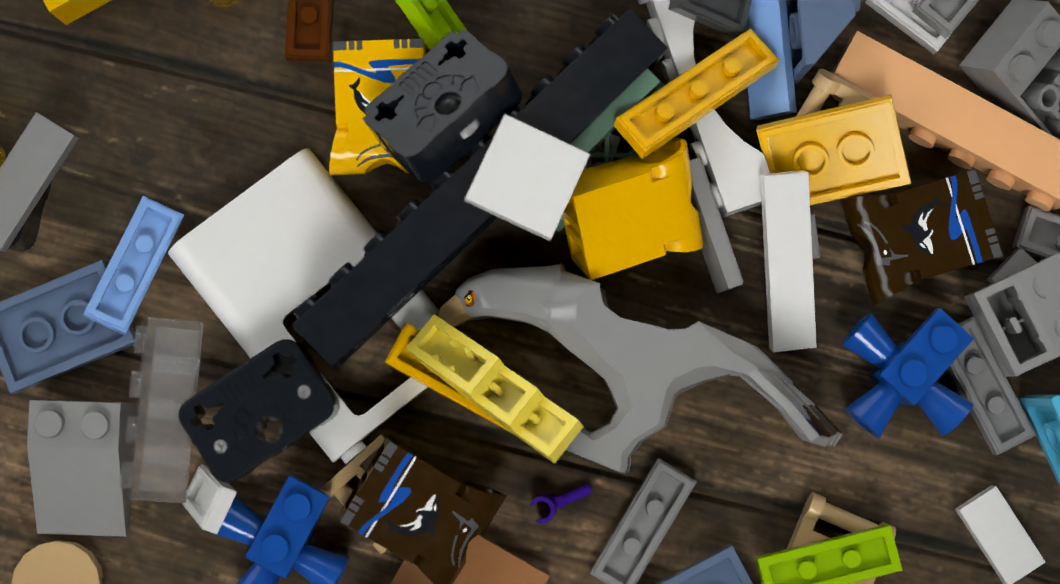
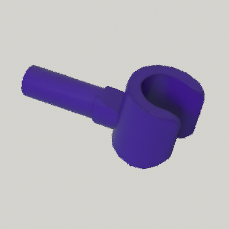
[530,483,592,523]

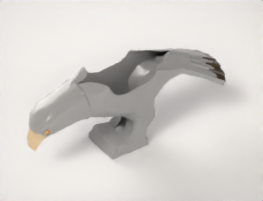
[438,264,843,473]

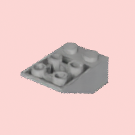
[959,0,1060,140]
[964,252,1060,377]

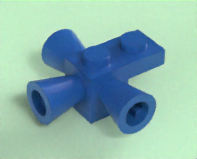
[840,308,974,439]
[209,475,351,584]

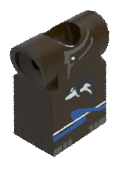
[841,169,1003,305]
[340,434,507,584]

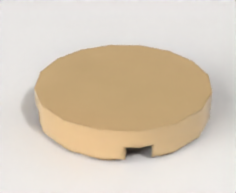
[11,540,104,584]

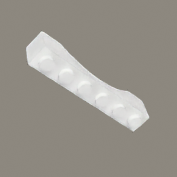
[638,0,770,218]

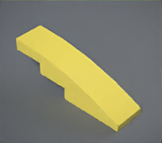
[405,314,583,464]

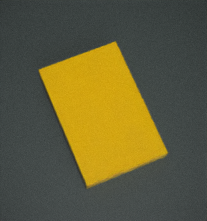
[756,94,911,205]

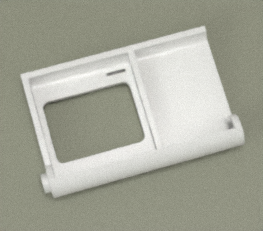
[168,148,439,464]

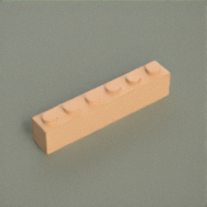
[831,31,1060,211]

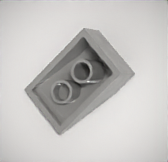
[27,400,135,537]

